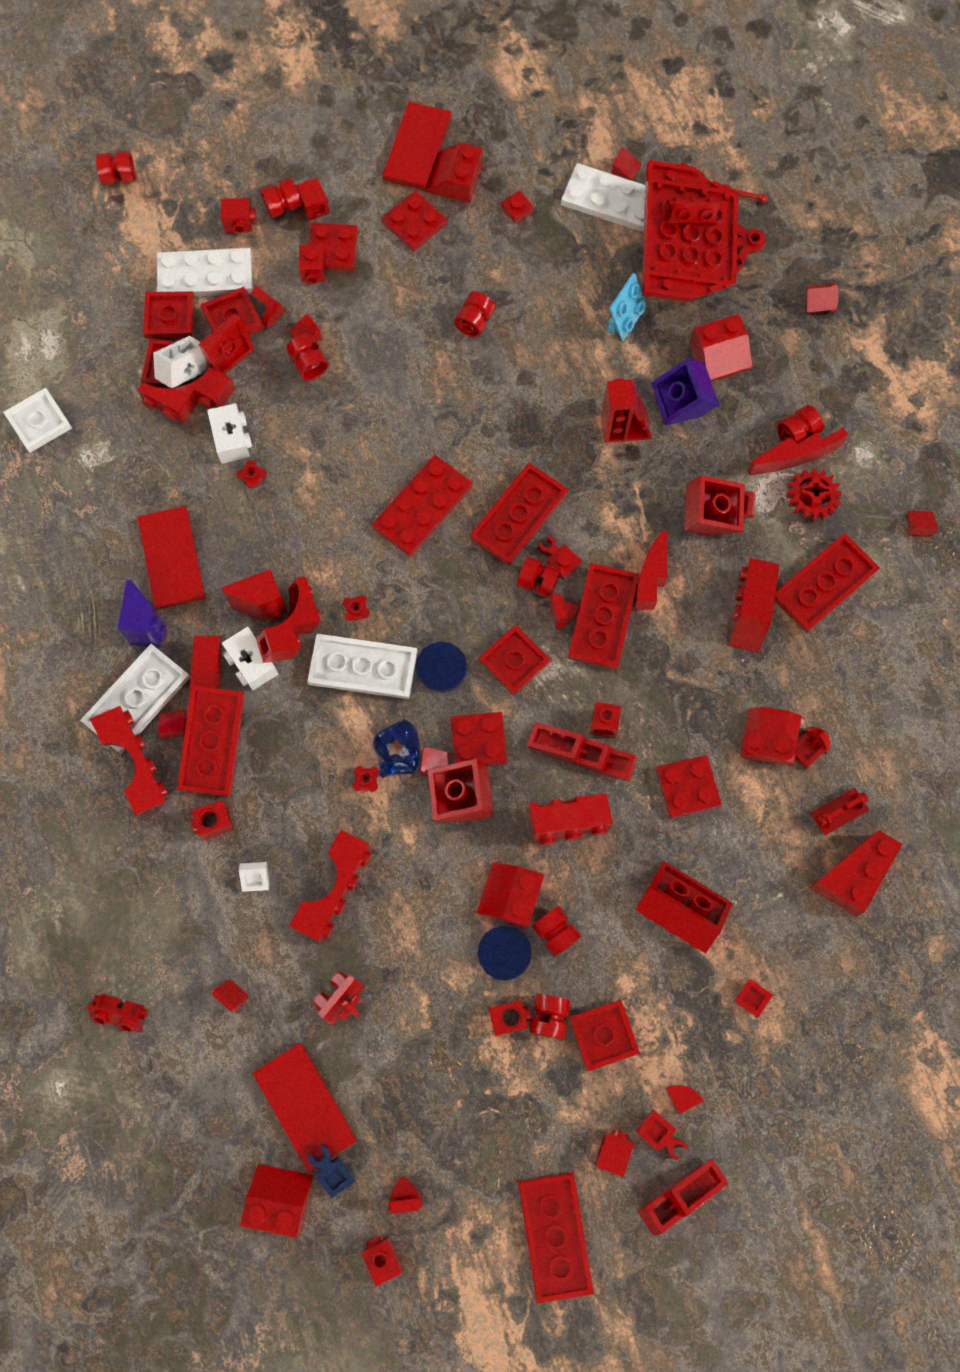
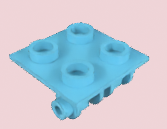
[606,272,646,341]

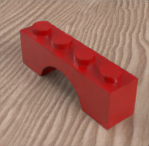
[90,706,168,816]
[289,829,372,944]

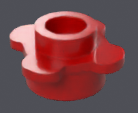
[237,460,266,488]
[342,595,370,621]
[352,766,379,792]

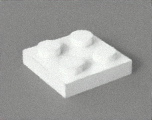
[3,388,72,453]

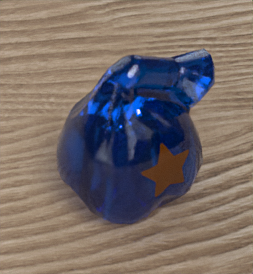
[373,719,420,779]

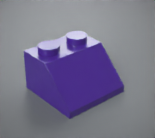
[651,358,719,425]
[118,580,167,648]

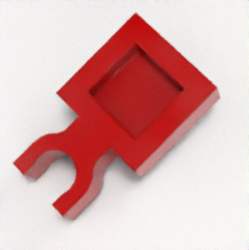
[537,535,582,580]
[635,1109,688,1161]

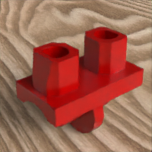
[313,971,365,1026]

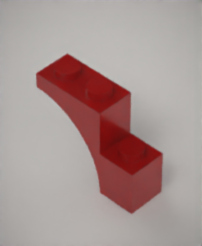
[138,367,235,423]
[256,577,321,663]

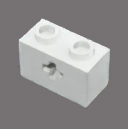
[154,336,207,388]
[207,403,252,464]
[222,627,279,691]

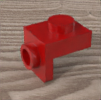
[299,244,325,284]

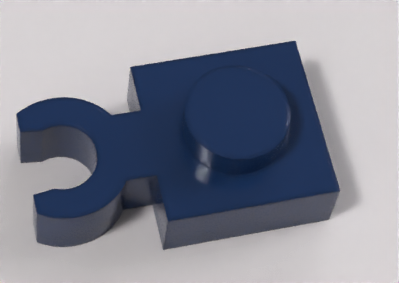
[308,1143,355,1199]

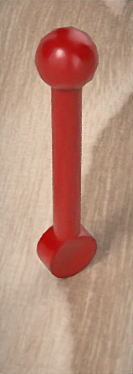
[722,184,767,203]

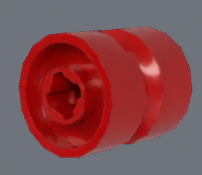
[96,151,136,185]
[260,177,302,219]
[453,291,496,338]
[286,334,329,381]
[776,405,824,444]
[516,556,561,599]
[531,906,582,958]
[529,994,571,1040]

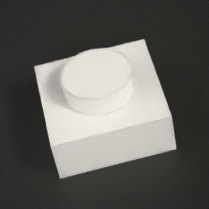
[239,862,270,892]

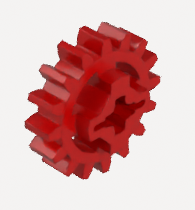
[786,468,842,522]

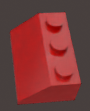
[635,861,733,954]

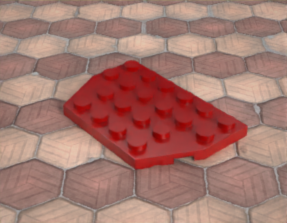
[642,160,738,302]

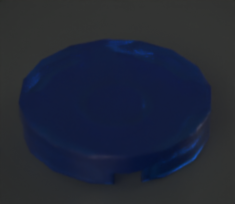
[416,642,467,693]
[478,925,532,981]

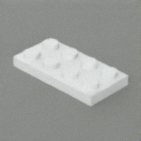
[561,163,646,233]
[157,248,253,297]
[307,634,418,699]
[80,644,191,754]

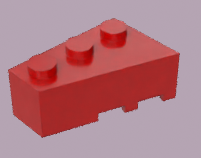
[601,378,652,443]
[728,558,780,653]
[527,793,613,846]
[809,830,903,916]

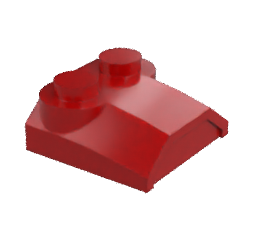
[741,707,802,766]

